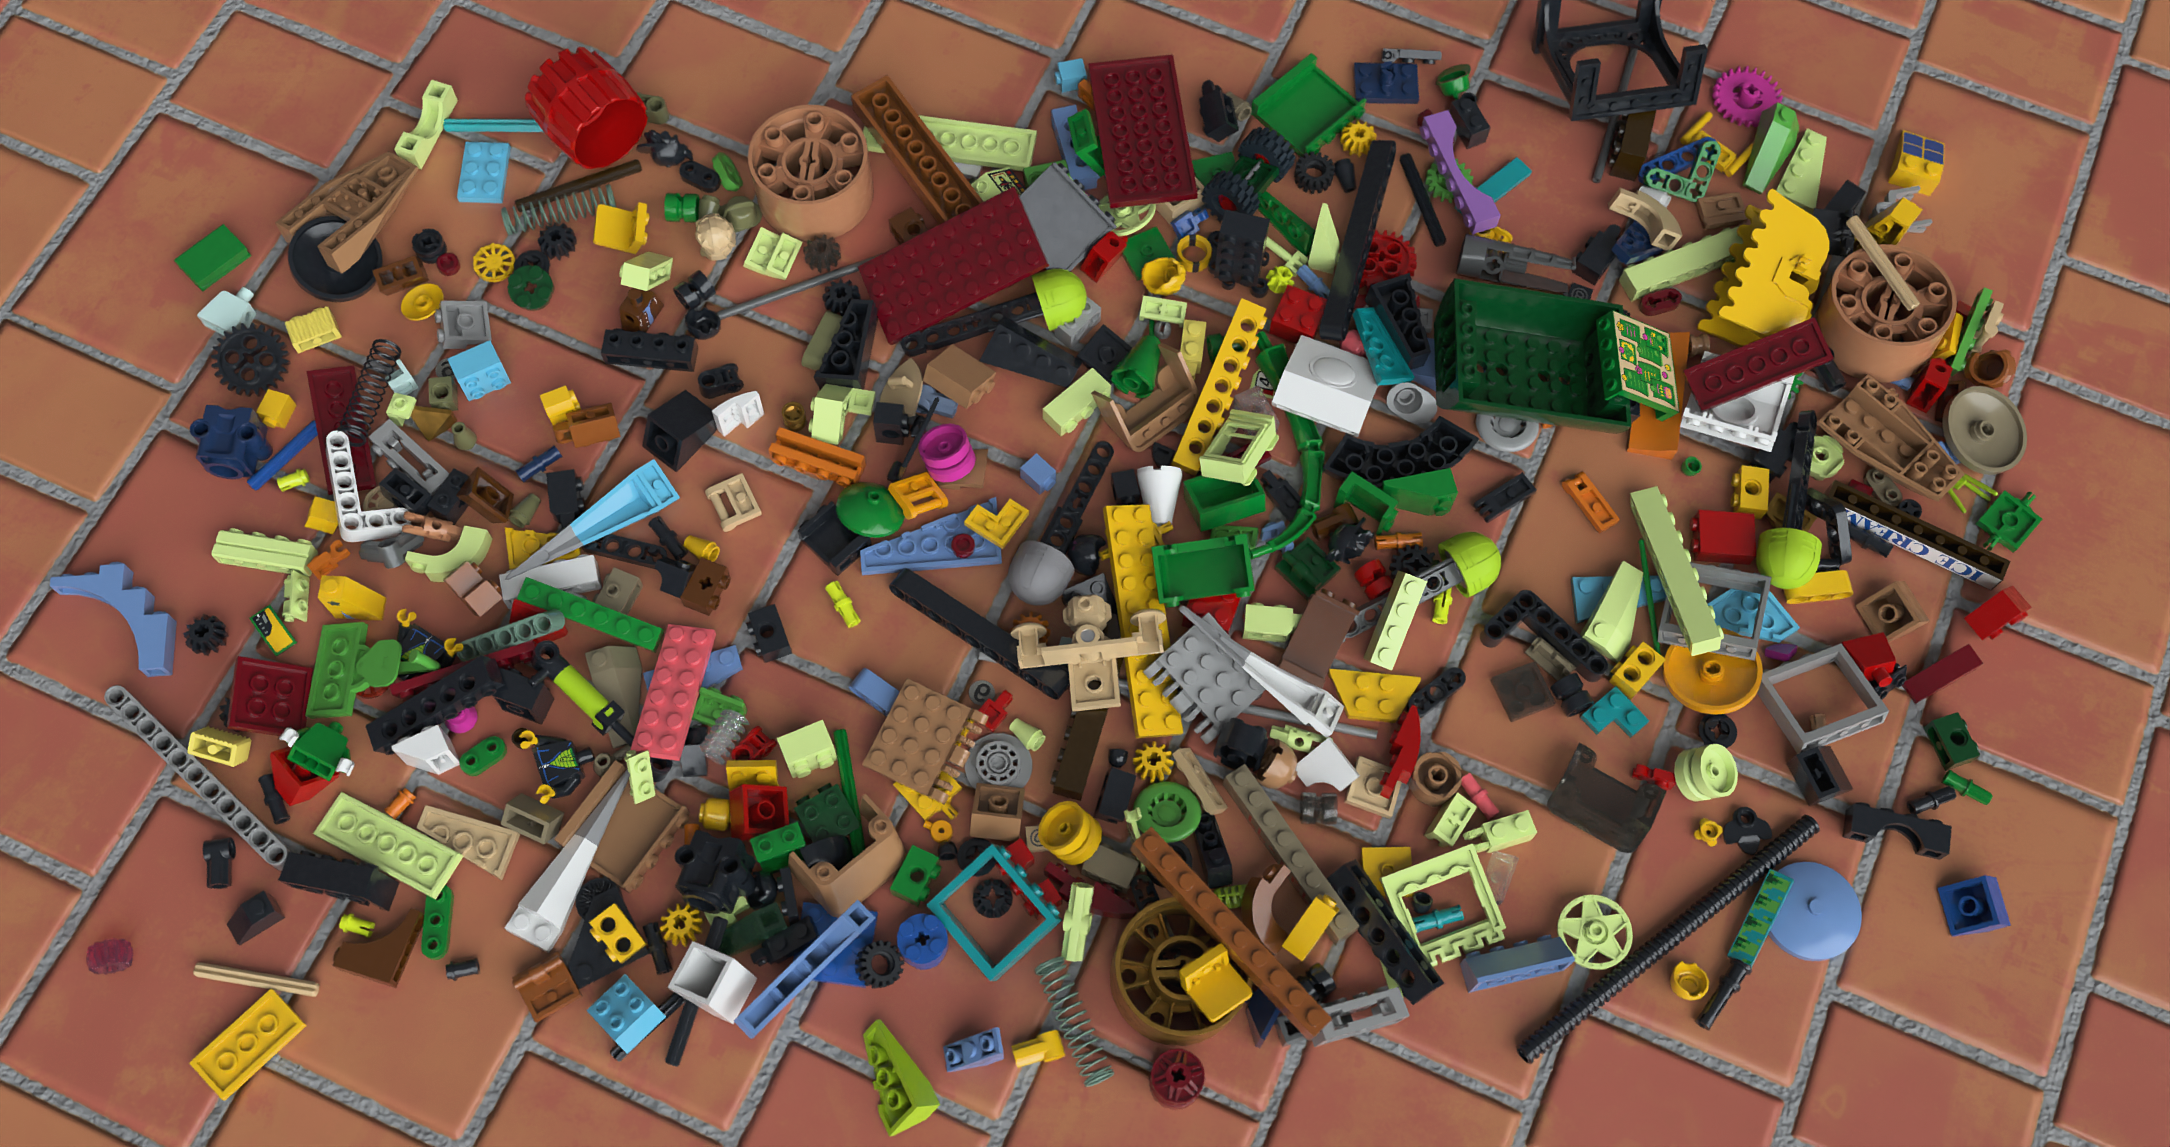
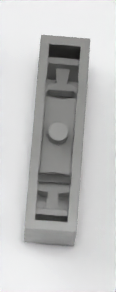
[368,419,449,498]
[1311,986,1410,1047]

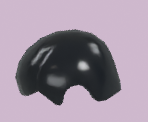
[685,307,721,340]
[747,871,778,910]

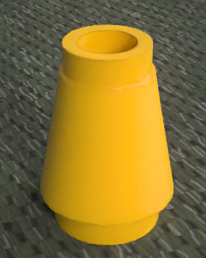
[684,535,720,562]

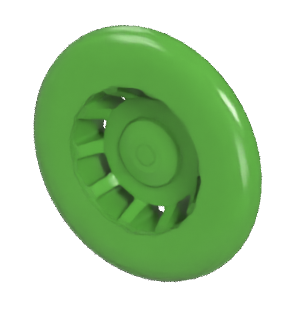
[1133,781,1201,842]

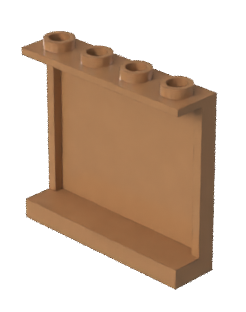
[554,760,690,894]

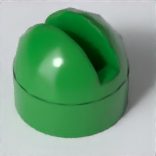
[1681,456,1702,476]

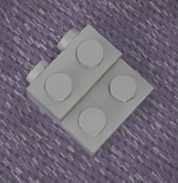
[435,301,492,349]

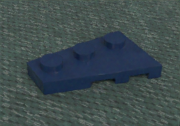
[1611,220,1664,265]

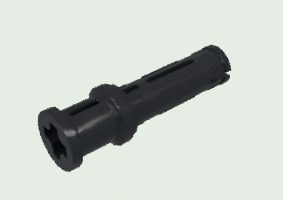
[1695,958,1752,1030]

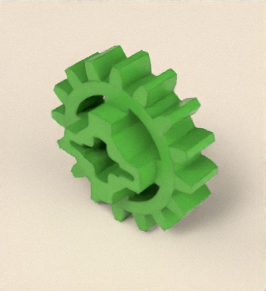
[1425,159,1473,203]

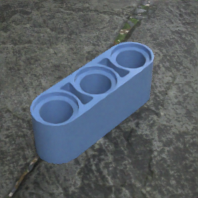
[848,668,900,717]

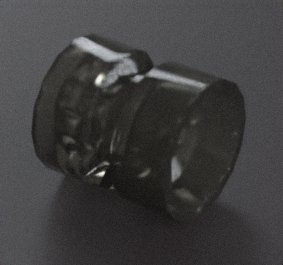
[1300,792,1338,825]

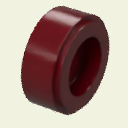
[436,253,460,276]
[951,533,975,558]

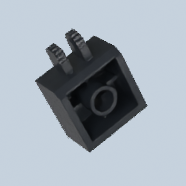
[491,668,554,725]

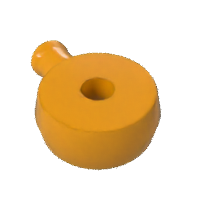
[923,820,953,843]

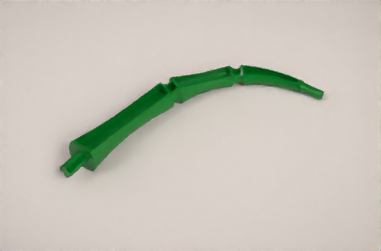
[1250,331,1325,559]

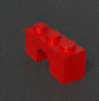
[995,838,1062,920]

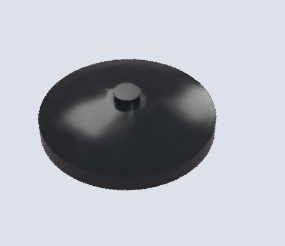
[288,216,382,302]

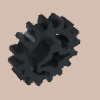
[1389,544,1440,588]

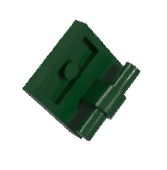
[1275,537,1341,601]

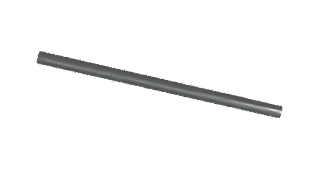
[1592,47,1638,183]
[716,253,883,320]

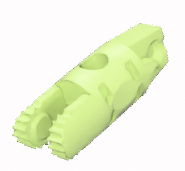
[1269,724,1333,753]

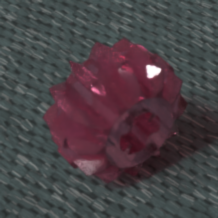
[86,938,134,975]

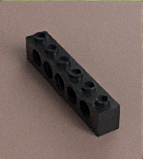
[365,655,505,755]
[1327,859,1445,1005]

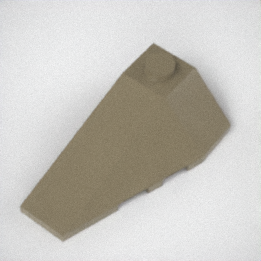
[585,646,643,749]

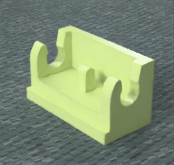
[1139,295,1187,328]
[1423,792,1477,847]

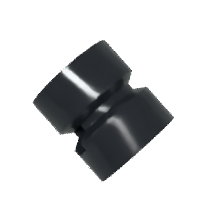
[673,270,716,311]
[1550,673,1594,718]
[1295,962,1337,1003]

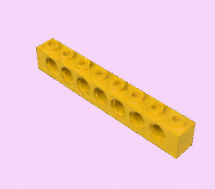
[1170,298,1267,476]

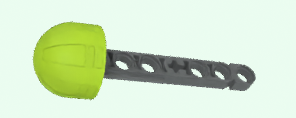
[1342,532,1501,643]

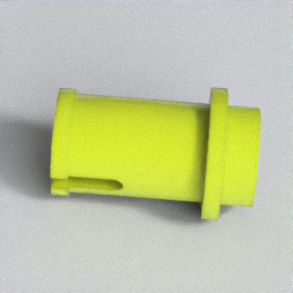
[277,468,310,492]
[339,913,375,938]

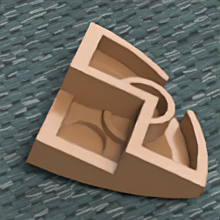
[938,449,988,490]

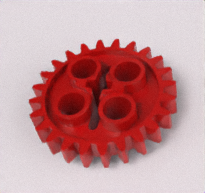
[1359,230,1417,293]

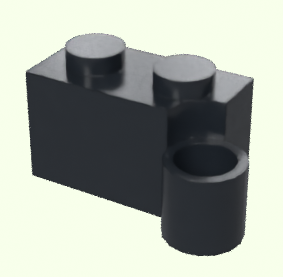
[1449,92,1491,149]

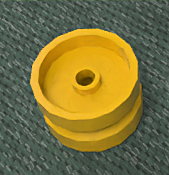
[1038,801,1102,865]

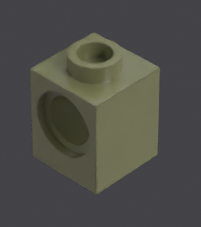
[428,376,458,411]

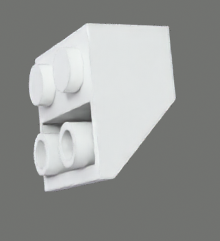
[391,725,460,775]

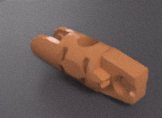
[401,511,463,542]

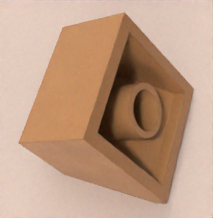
[1855,581,1930,642]
[970,783,1025,842]

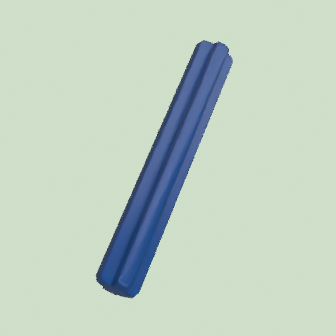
[247,420,318,490]

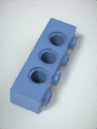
[1051,105,1100,190]

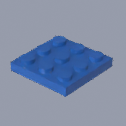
[793,902,878,988]

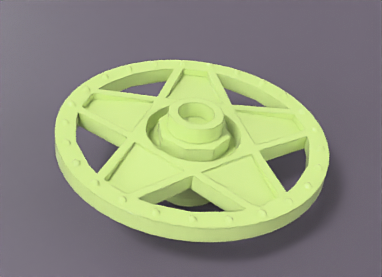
[1098,195,1156,236]
[1557,895,1633,970]

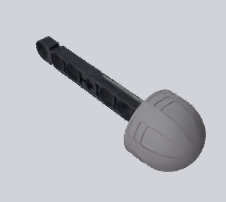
[1008,441,1114,606]

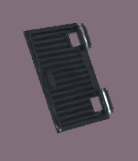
[887,397,939,483]

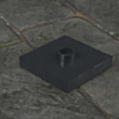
[1076,324,1132,385]

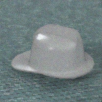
[1386,382,1437,424]

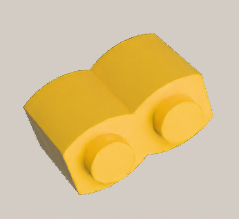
[539,385,582,426]

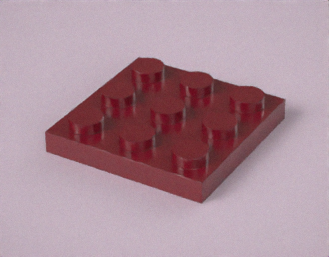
[227,656,313,736]

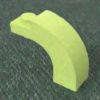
[405,525,492,582]

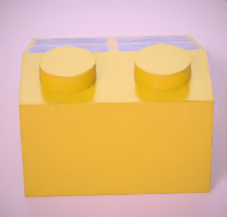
[1888,130,1945,196]

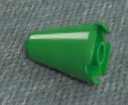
[1111,335,1161,398]

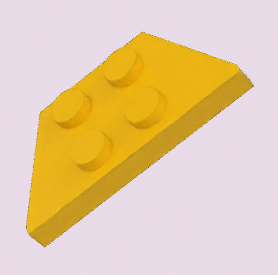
[1328,669,1421,723]

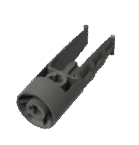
[1456,234,1576,296]

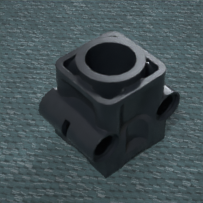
[674,830,757,914]

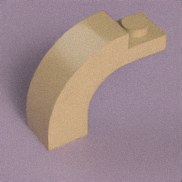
[1608,188,1682,251]

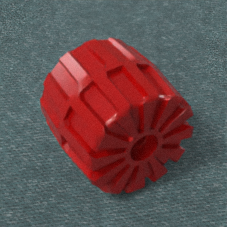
[525,47,648,170]

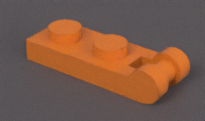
[1562,471,1620,534]

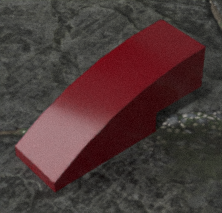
[1902,644,1983,704]

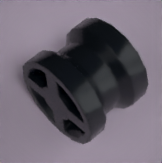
[1896,499,1922,518]

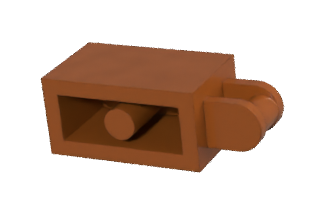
[553,403,621,448]

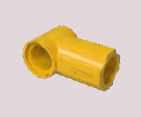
[1011,1030,1066,1068]

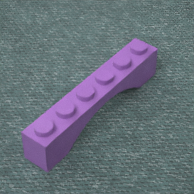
[1420,110,1501,235]

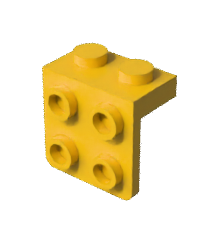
[593,202,649,254]
[1179,943,1252,1022]

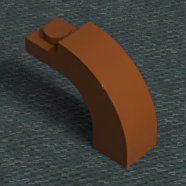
[1241,864,1291,956]

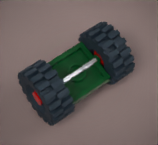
[1202,127,1295,222]

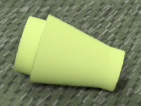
[1009,718,1045,751]

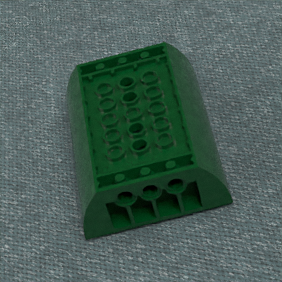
[1434,278,1632,434]

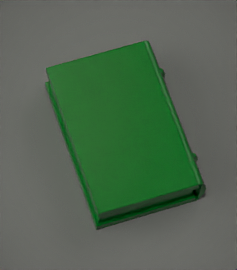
[174,224,252,292]

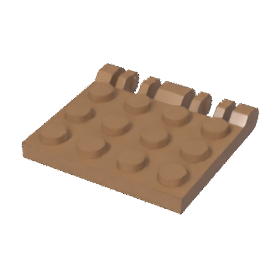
[862,678,989,805]

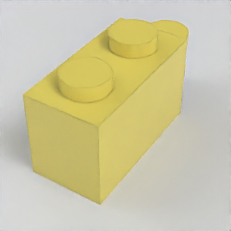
[1180,319,1207,380]

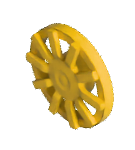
[473,243,516,282]

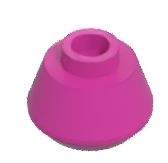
[444,706,478,733]

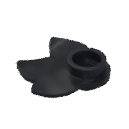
[1723,807,1772,855]

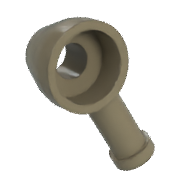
[593,745,631,777]

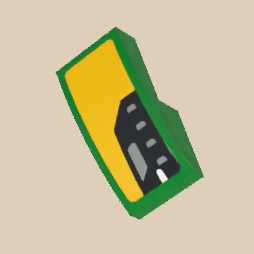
[249,605,298,657]

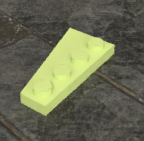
[1776,128,1827,214]

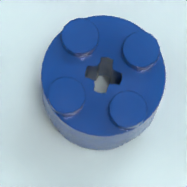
[897,914,949,970]

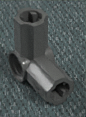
[359,532,424,569]

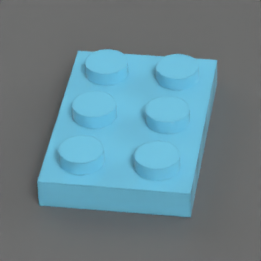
[457,142,511,203]

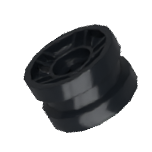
[411,229,447,264]

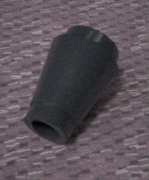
[1334,159,1357,193]

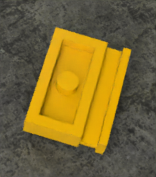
[726,760,779,791]

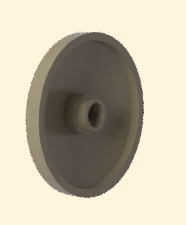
[1943,386,2027,475]

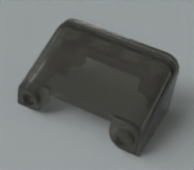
[1547,743,1667,853]

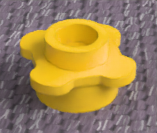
[1694,818,1723,847]

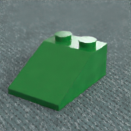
[1380,468,1458,516]

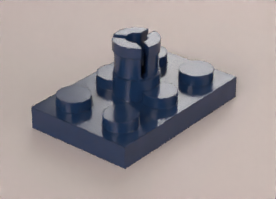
[1353,61,1419,104]

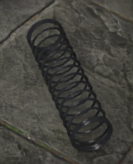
[337,339,402,447]

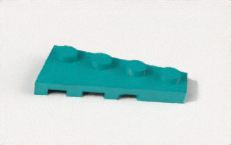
[1352,308,1415,386]

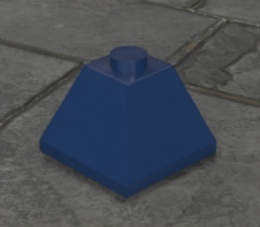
[1245,987,1280,1049]

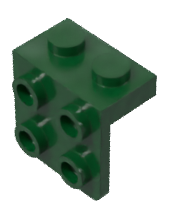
[793,783,860,843]

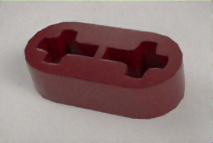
[1639,288,1682,316]

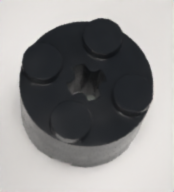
[1213,718,1268,772]

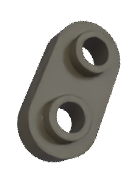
[1864,468,1903,508]

